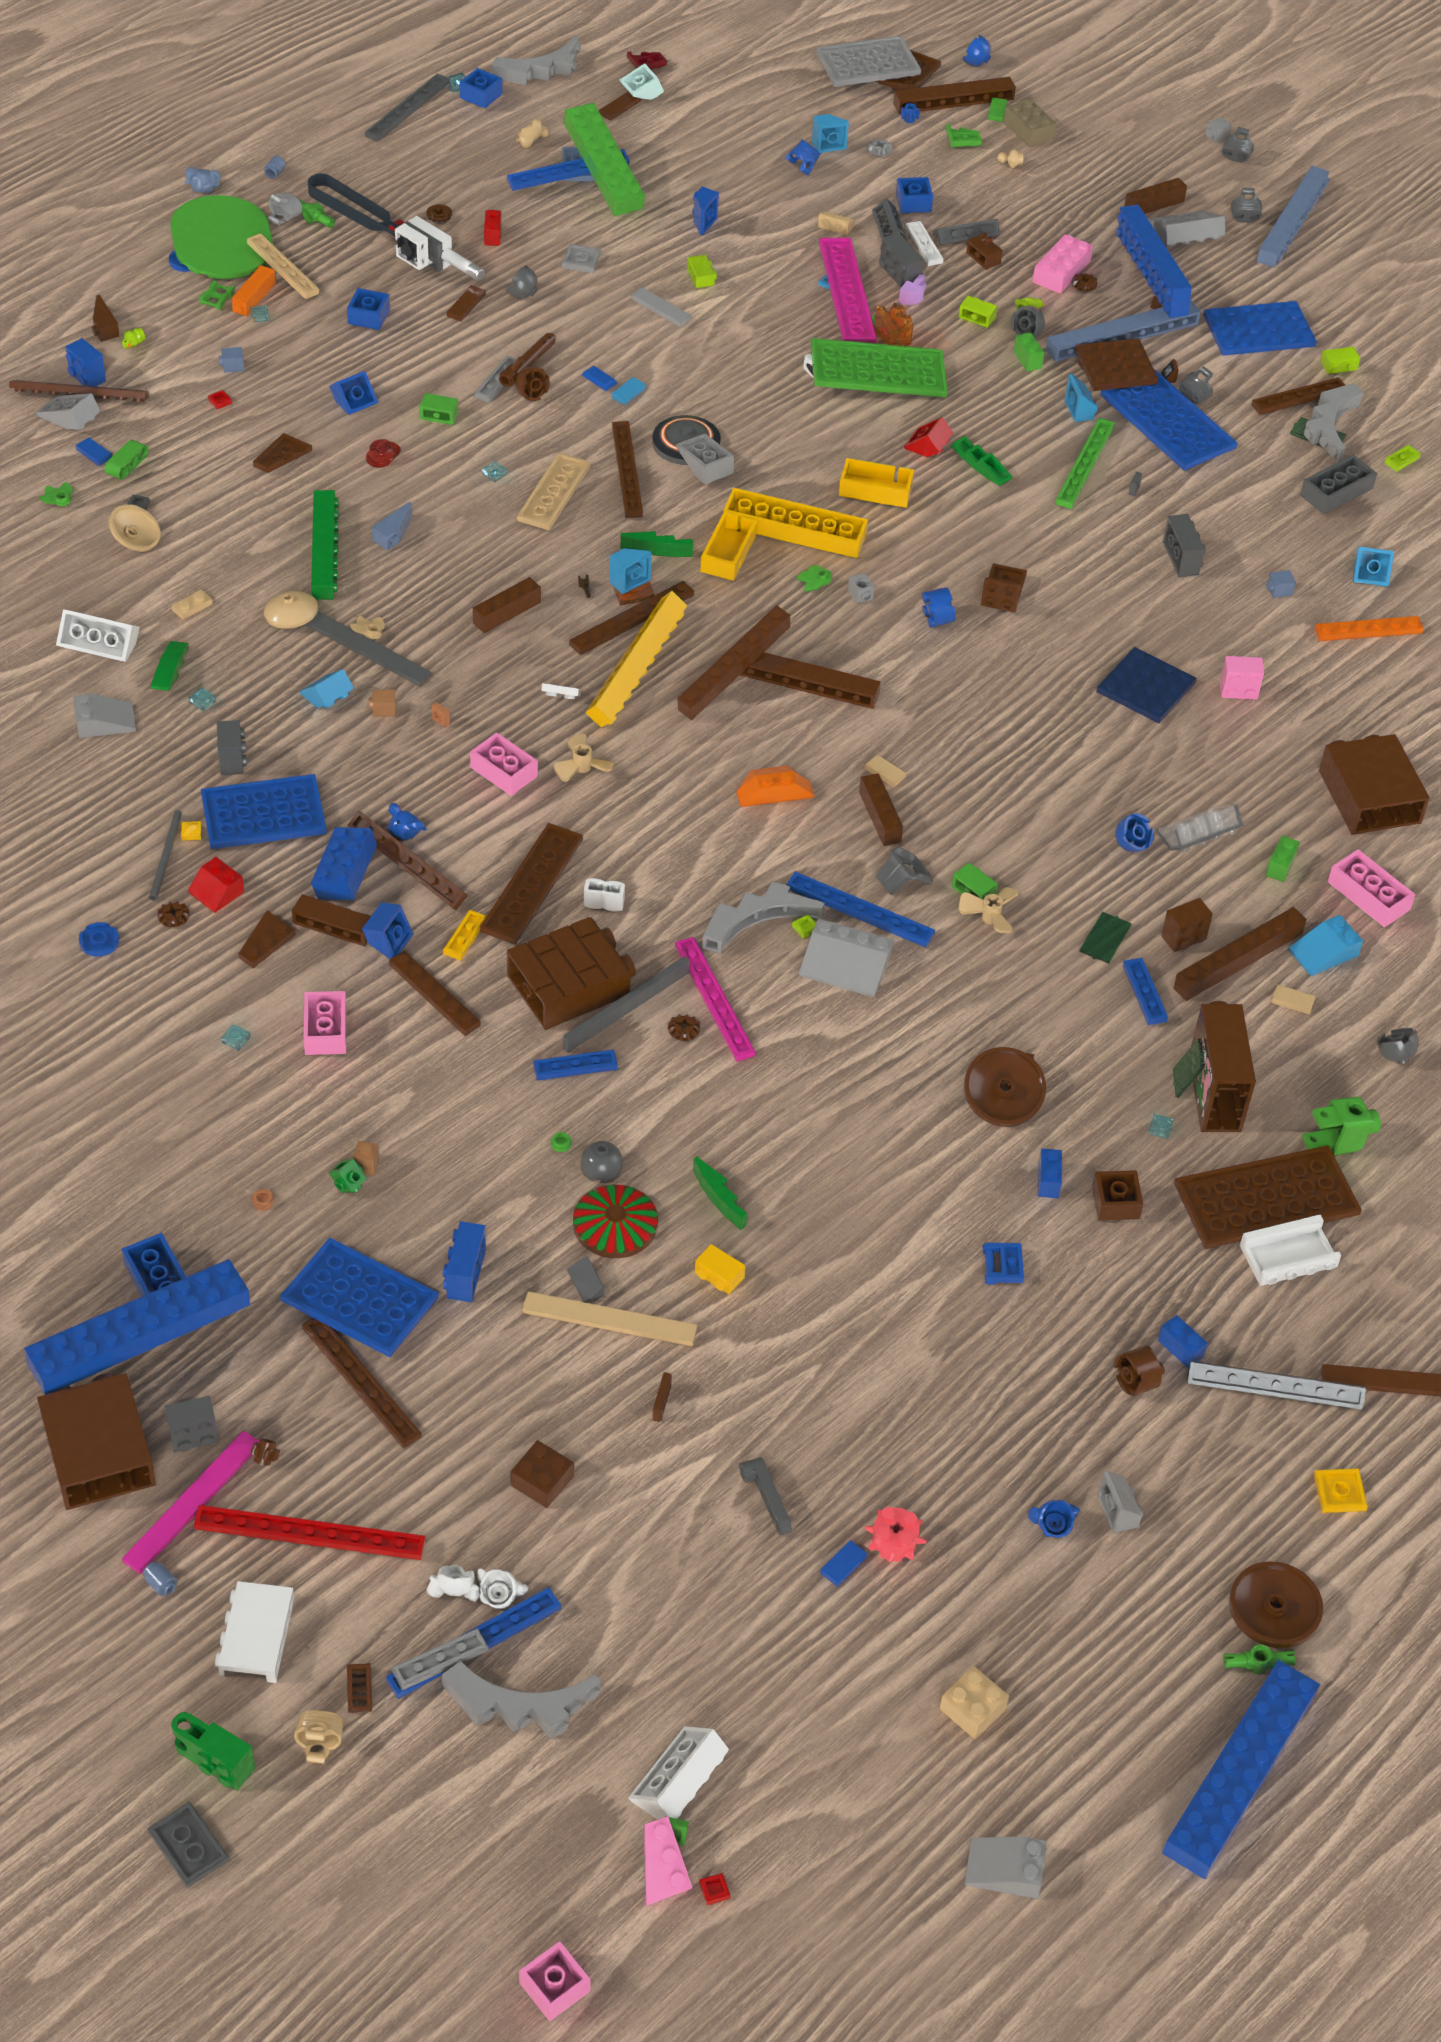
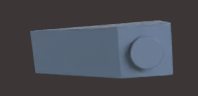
[372,502,413,550]

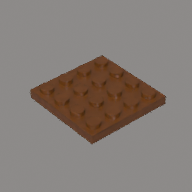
[875,50,941,90]
[1075,338,1158,391]

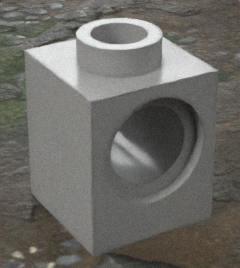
[848,573,874,604]

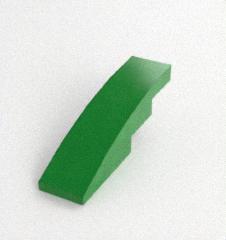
[951,436,1013,486]
[620,531,693,557]
[151,641,189,691]
[693,1156,747,1230]

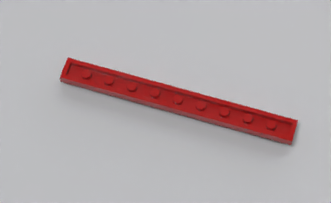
[194,1505,426,1560]

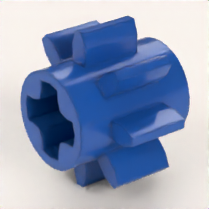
[901,103,920,123]

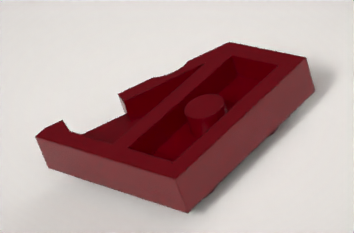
[627,51,667,70]

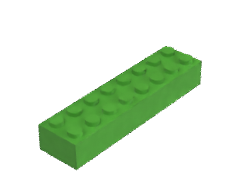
[563,102,645,216]

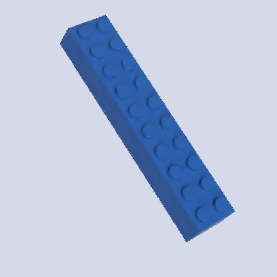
[1116,205,1192,318]
[24,1259,250,1395]
[1162,1660,1320,1879]

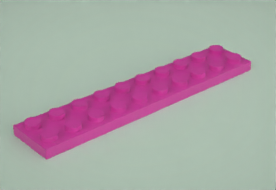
[819,238,876,344]

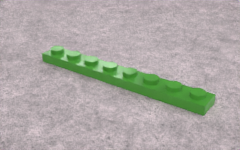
[1055,418,1115,509]

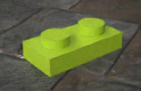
[1385,445,1421,472]

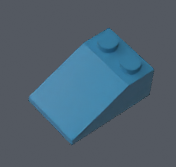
[1288,915,1363,976]

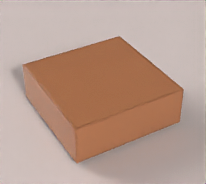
[432,702,450,728]

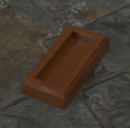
[653,1372,672,1422]

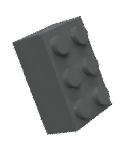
[879,233,924,287]
[1163,514,1206,578]

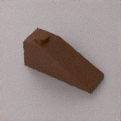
[92,294,119,342]

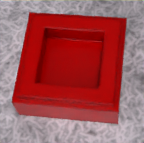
[208,390,232,410]
[699,1873,730,1905]

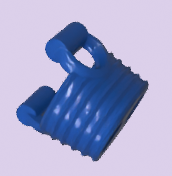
[785,139,821,175]

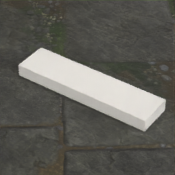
[905,221,943,266]

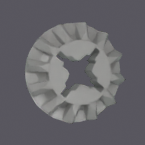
[868,139,892,157]

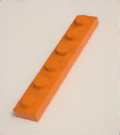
[1314,616,1423,641]

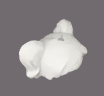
[427,1565,480,1602]
[477,1569,529,1609]

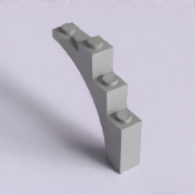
[491,36,581,85]
[1304,383,1364,462]
[702,881,825,954]
[442,1661,601,1739]

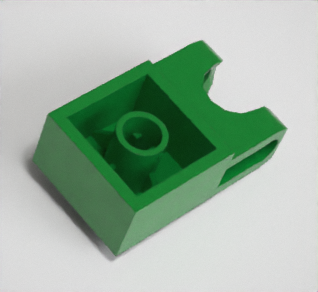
[171,1712,255,1791]

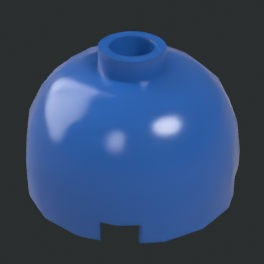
[963,34,991,67]
[1115,813,1154,853]

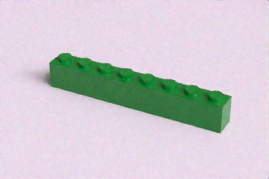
[311,490,339,600]

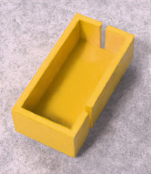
[839,458,914,508]
[700,512,757,581]

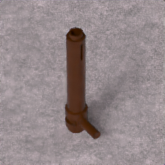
[499,333,556,387]

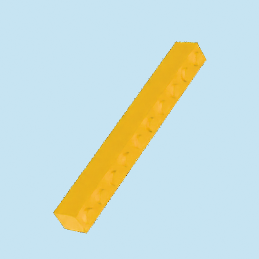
[585,591,687,728]

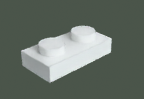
[541,683,581,699]

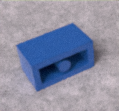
[1038,1148,1062,1198]
[1158,1315,1208,1369]

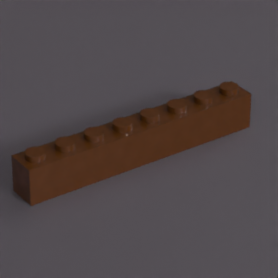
[893,77,1016,114]
[677,605,790,720]
[740,652,881,709]
[1173,907,1307,1001]

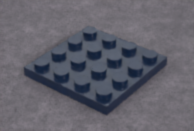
[1096,647,1197,723]

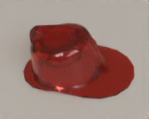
[366,439,401,468]

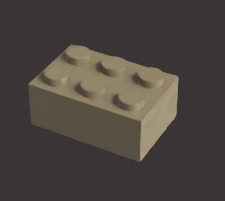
[1003,99,1057,147]

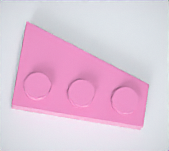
[643,1816,692,1906]

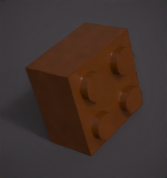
[1161,898,1213,952]
[1092,1170,1143,1220]
[510,1440,574,1508]

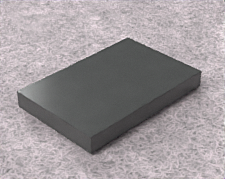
[147,1802,229,1888]

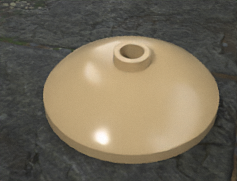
[109,505,160,552]
[264,591,318,629]

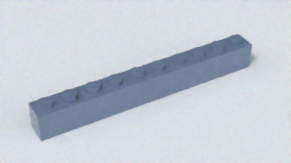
[1257,166,1330,268]
[1046,300,1201,362]

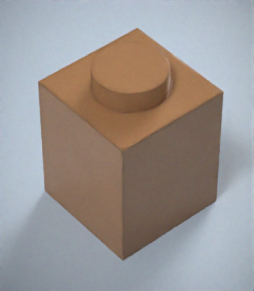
[369,690,396,717]
[353,1141,380,1176]

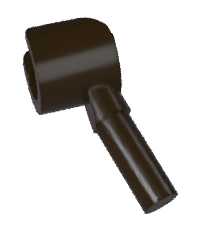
[578,574,591,598]

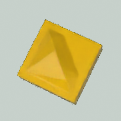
[181,821,202,841]

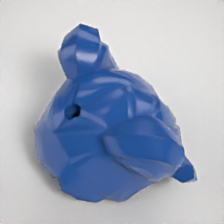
[388,803,427,840]
[1028,1499,1080,1538]

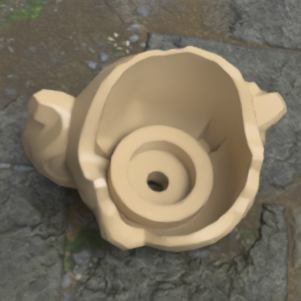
[516,118,549,149]

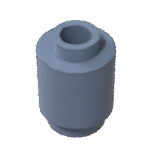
[264,156,286,179]
[143,1562,177,1596]

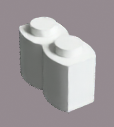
[584,878,625,911]

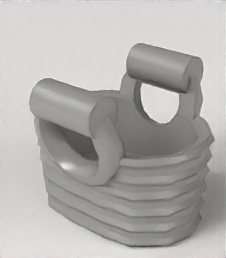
[269,192,302,226]

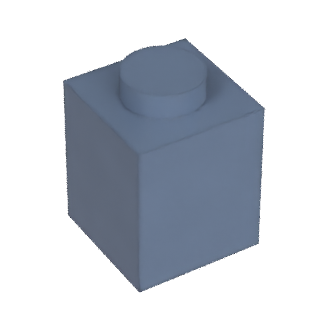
[219,347,244,373]
[1266,570,1296,598]

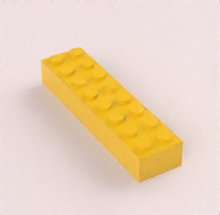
[723,488,868,558]

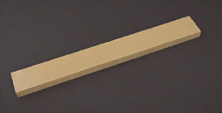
[523,1292,698,1347]

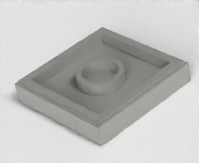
[562,244,601,273]

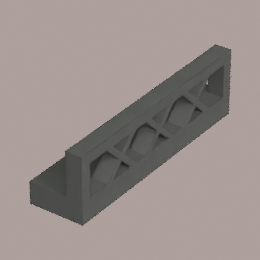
[872,198,908,242]
[932,219,1000,245]

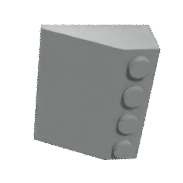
[1148,210,1225,247]
[799,918,894,997]

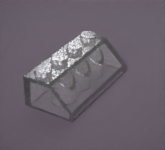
[1155,804,1244,853]

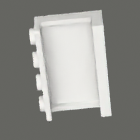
[1240,1215,1341,1286]
[215,1581,295,1683]

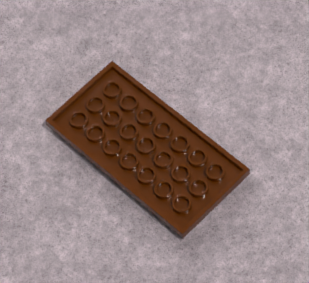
[1174,1145,1362,1249]

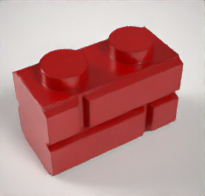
[484,209,502,246]

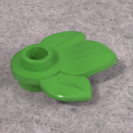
[39,482,73,506]
[797,565,832,592]

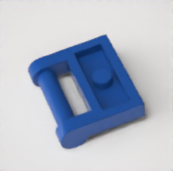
[982,1243,1024,1285]

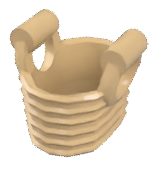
[294,1710,343,1764]

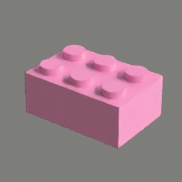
[470,732,538,796]
[304,991,347,1055]

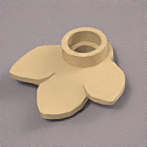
[350,616,385,640]

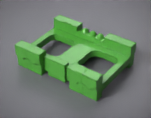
[199,280,235,310]

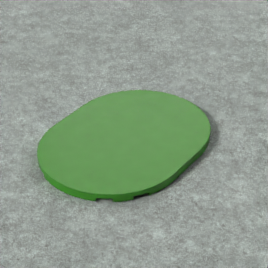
[170,195,273,279]

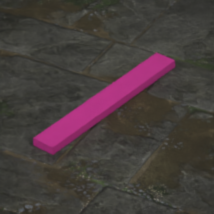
[675,937,755,1062]
[122,1431,259,1574]

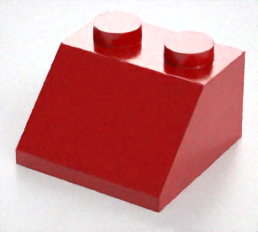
[904,417,954,457]
[188,857,244,913]

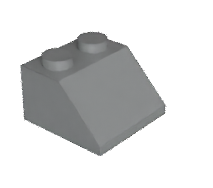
[1097,1471,1143,1534]

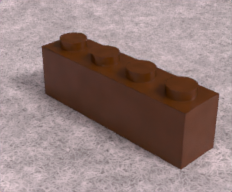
[1124,177,1187,214]
[472,577,541,633]
[859,773,903,846]
[292,894,371,947]

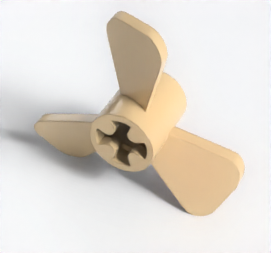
[554,734,614,782]
[959,887,1018,933]

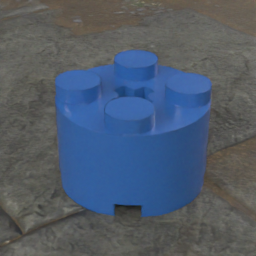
[922,587,956,628]

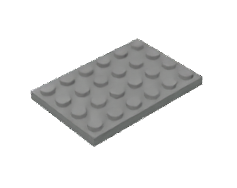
[816,35,921,87]

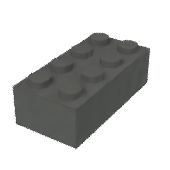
[1300,454,1377,514]

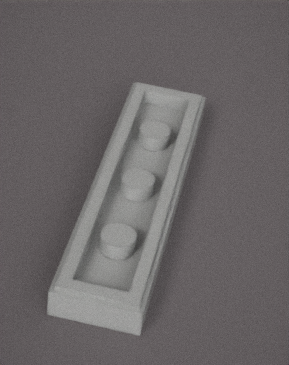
[631,287,691,327]
[475,356,517,403]
[392,1628,488,1690]

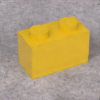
[695,1244,746,1294]

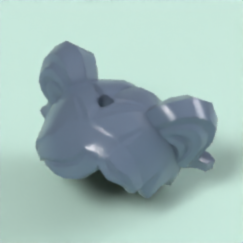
[185,167,221,193]

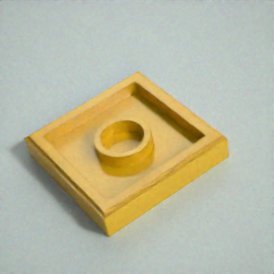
[1314,1468,1368,1513]

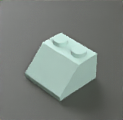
[620,64,664,100]

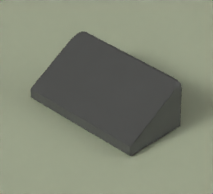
[567,1256,604,1303]

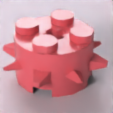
[865,1507,927,1562]

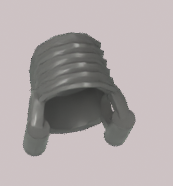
[1221,127,1254,163]
[1231,188,1262,222]
[1179,366,1213,404]

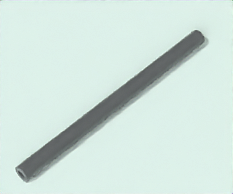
[149,810,182,901]

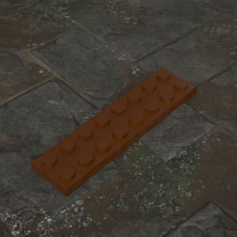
[480,823,583,945]

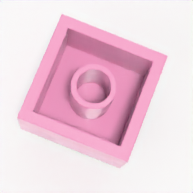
[1220,656,1264,699]
[519,1941,591,2022]

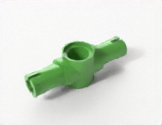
[298,198,335,228]
[1223,1645,1296,1675]

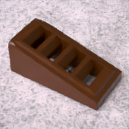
[347,1663,372,1713]

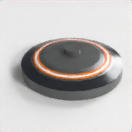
[652,415,721,465]

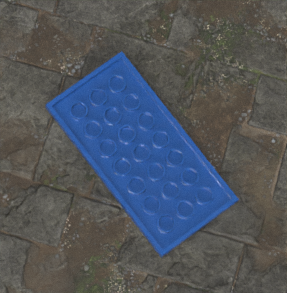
[1100,369,1238,471]

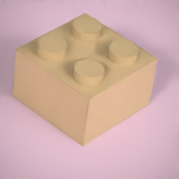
[940,1666,1009,1739]

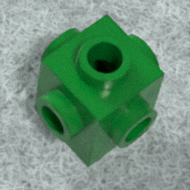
[328,1159,367,1193]

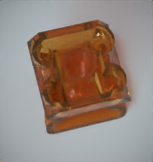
[874,302,913,347]

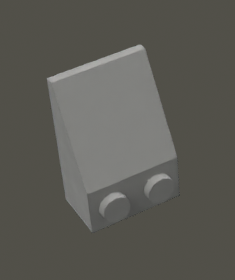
[35,393,101,431]
[676,433,734,484]
[73,694,136,738]
[964,1836,1047,1899]

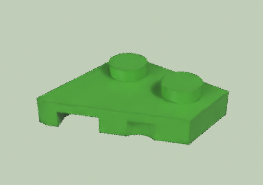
[946,124,982,148]

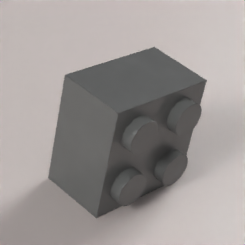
[217,720,247,775]
[165,1395,219,1452]

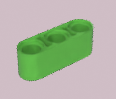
[105,440,149,480]

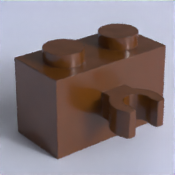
[966,232,1003,270]

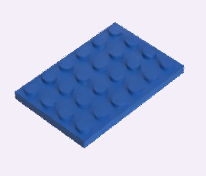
[1203,301,1317,356]
[201,774,327,849]
[280,1238,439,1357]

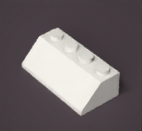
[56,609,140,662]
[628,1726,729,1820]

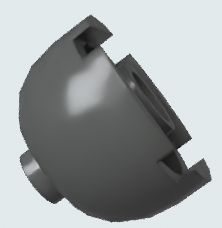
[507,265,538,299]
[1011,306,1045,338]
[1377,1028,1419,1064]
[581,1141,623,1183]

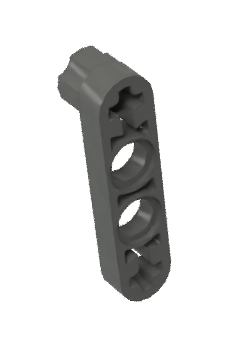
[739,1457,792,1536]

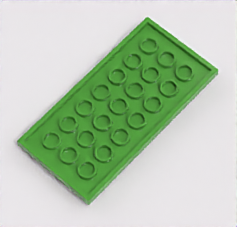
[811,338,948,397]

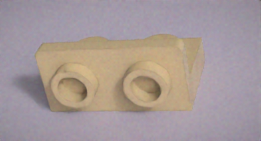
[818,212,855,235]

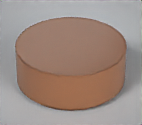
[252,1189,274,1211]

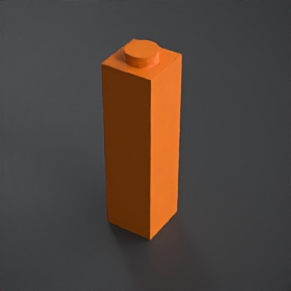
[231,265,276,316]

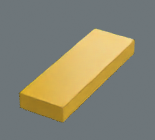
[443,910,487,961]

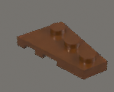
[253,433,312,473]
[238,910,296,968]

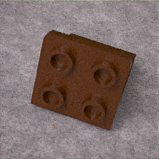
[981,563,1027,613]

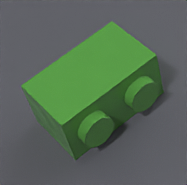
[1013,333,1044,371]
[420,393,458,425]
[1266,835,1300,882]
[952,863,998,900]

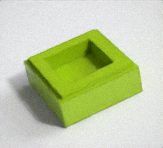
[792,914,816,939]

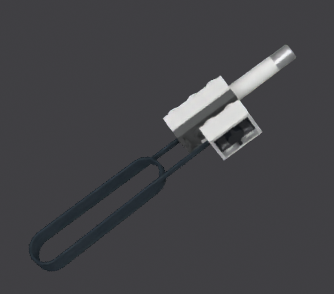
[308,173,485,281]

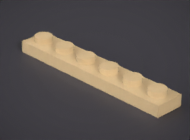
[247,233,319,299]

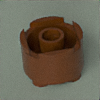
[1114,1345,1165,1396]

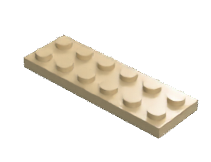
[517,453,590,531]

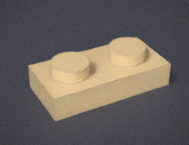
[172,589,213,620]

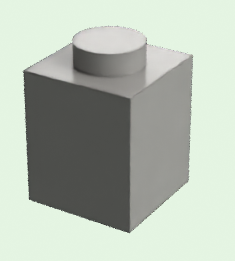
[1205,117,1232,143]

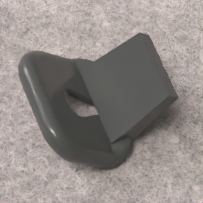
[876,847,933,895]

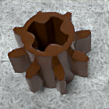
[250,1438,280,1466]

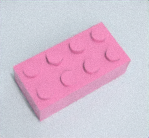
[1033,234,1093,294]
[1328,849,1415,928]

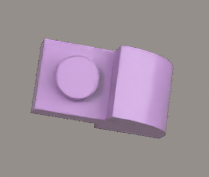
[899,274,927,305]

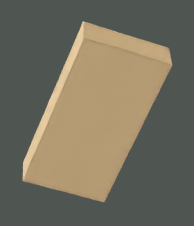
[865,755,906,787]
[1271,984,1316,1015]

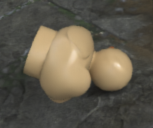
[997,149,1023,168]

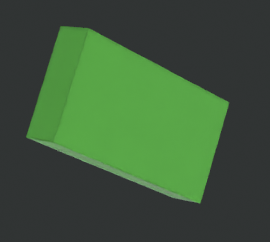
[988,98,1007,122]

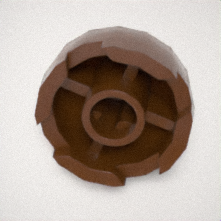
[515,366,550,401]

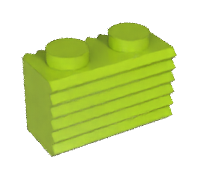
[687,254,717,288]
[959,296,998,328]
[1320,346,1360,375]

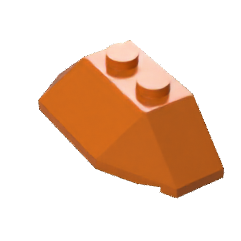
[736,765,814,807]

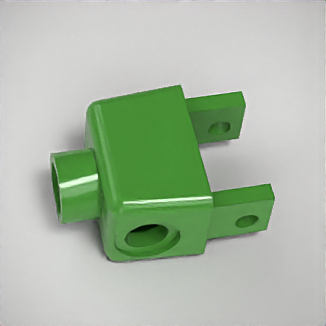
[1302,1097,1381,1156]

